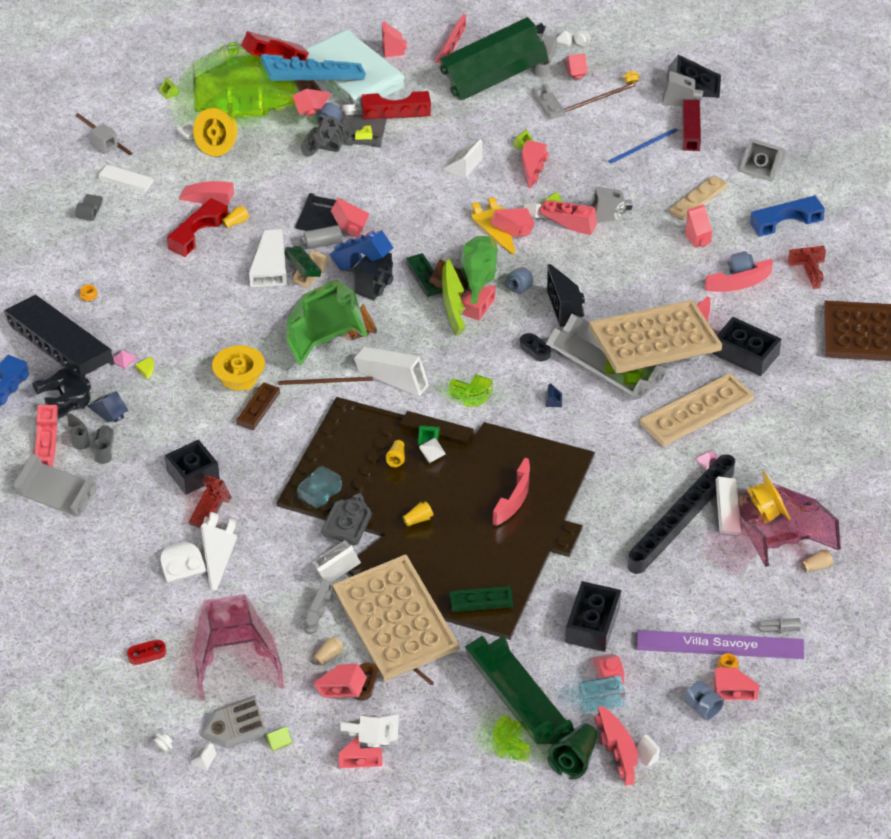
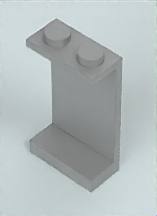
[13,454,97,517]

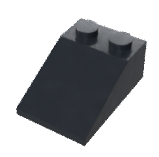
[667,54,721,98]
[546,264,585,327]

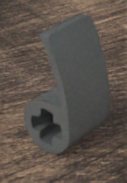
[75,194,103,221]
[67,413,90,450]

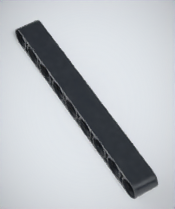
[628,454,735,574]

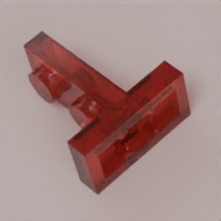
[788,245,826,289]
[189,475,232,529]

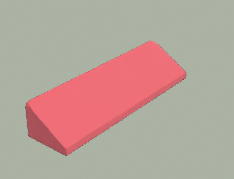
[434,14,466,64]

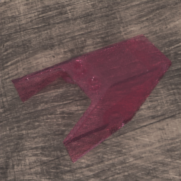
[737,483,841,567]
[192,594,284,701]

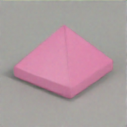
[113,349,137,369]
[696,450,718,469]

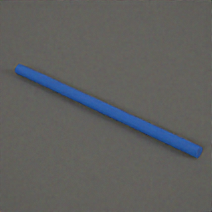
[608,128,677,164]

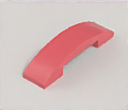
[705,259,773,292]
[35,405,58,467]
[493,458,530,526]

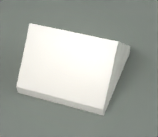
[442,139,482,178]
[311,540,361,582]

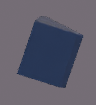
[545,383,562,408]

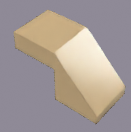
[292,250,329,288]

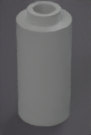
[301,225,342,249]

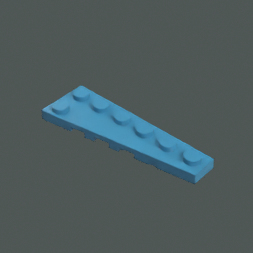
[260,54,366,81]

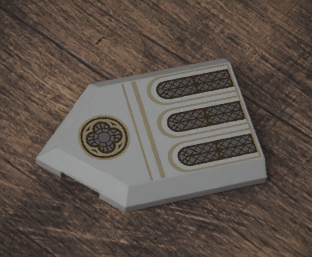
[201,695,267,748]

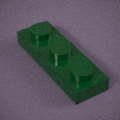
[284,246,322,277]
[406,253,443,297]
[450,586,513,612]

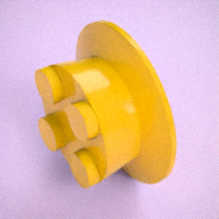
[193,108,238,156]
[212,345,265,391]
[747,471,791,524]

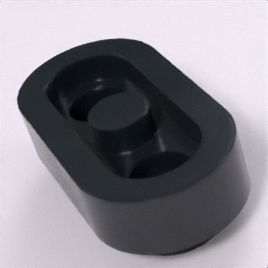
[520,333,551,361]

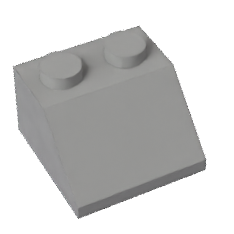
[739,138,786,181]

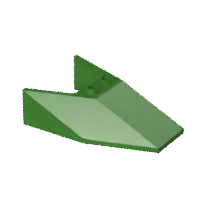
[286,279,367,366]

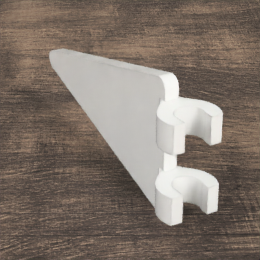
[201,512,237,591]

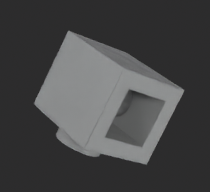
[90,123,118,153]

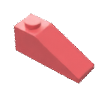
[293,89,331,117]

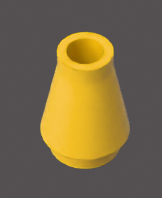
[222,206,249,228]
[386,440,405,467]
[402,502,433,527]

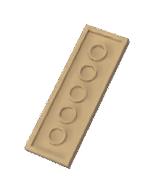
[640,373,754,447]

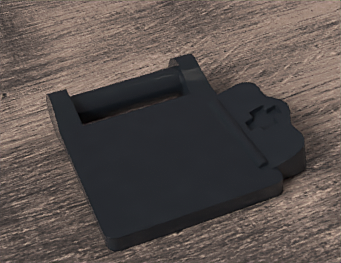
[295,193,343,231]

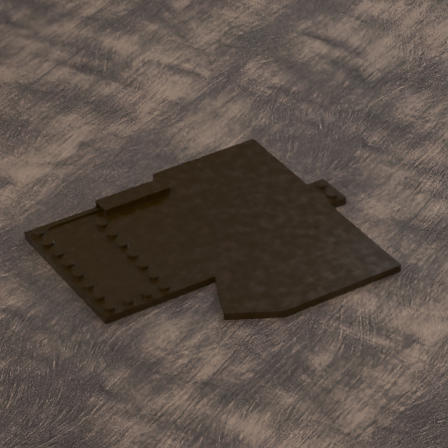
[276,397,595,640]

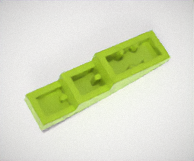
[442,259,466,336]

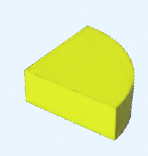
[355,126,372,140]
[135,356,154,379]

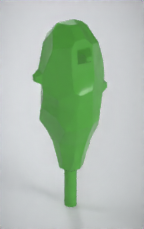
[461,236,498,304]

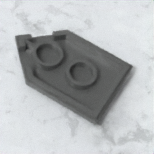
[321,493,372,546]

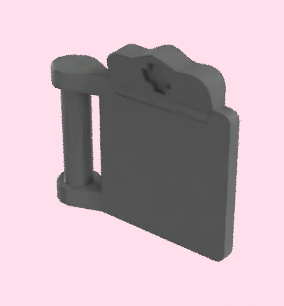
[342,114,387,148]

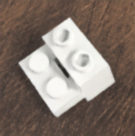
[340,712,399,747]

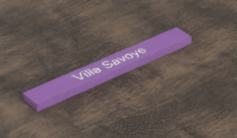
[637,630,804,659]

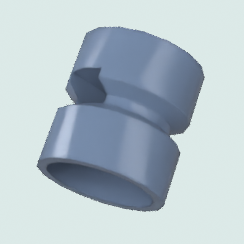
[684,680,724,720]

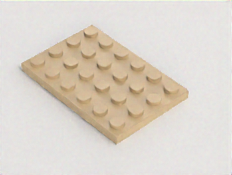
[589,299,722,374]
[332,554,460,682]

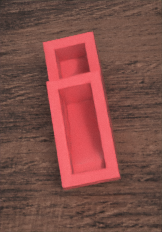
[179,181,234,205]

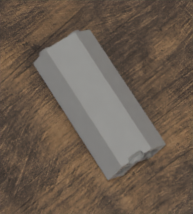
[546,314,667,399]

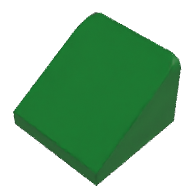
[418,425,440,445]

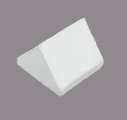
[190,742,216,770]

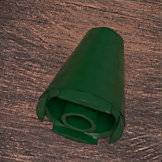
[547,723,598,780]

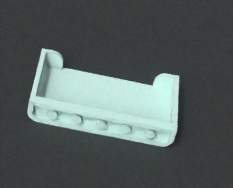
[306,29,404,110]

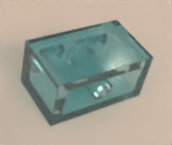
[578,676,626,713]

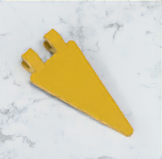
[471,197,515,254]

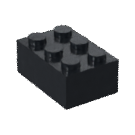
[712,317,782,376]
[565,581,622,652]

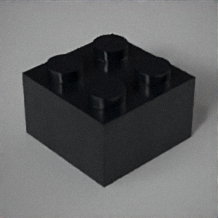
[354,253,394,301]
[165,439,220,495]

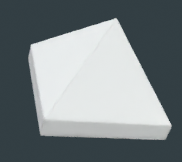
[557,31,574,47]
[419,438,445,463]

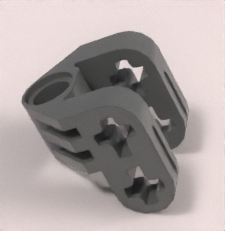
[301,115,346,157]

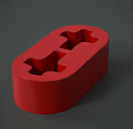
[127,640,167,665]

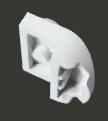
[160,542,206,584]

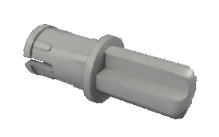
[759,617,801,634]

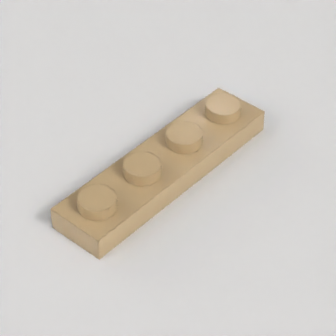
[669,175,727,221]

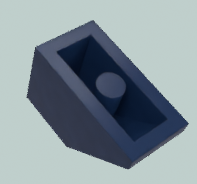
[87,391,128,422]

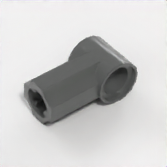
[93,426,114,464]

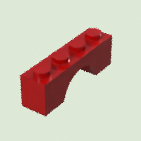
[241,31,309,61]
[361,91,431,120]
[167,198,228,257]

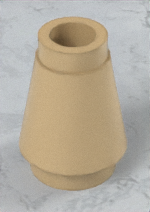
[802,549,834,573]
[313,636,344,666]

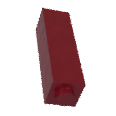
[682,99,701,151]

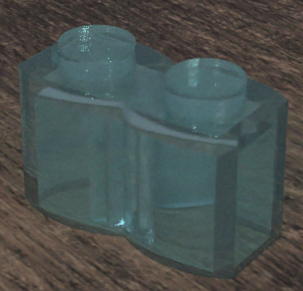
[297,466,342,508]

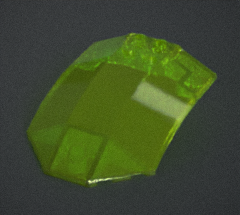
[193,42,296,118]

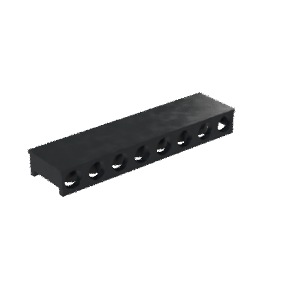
[4,294,115,381]

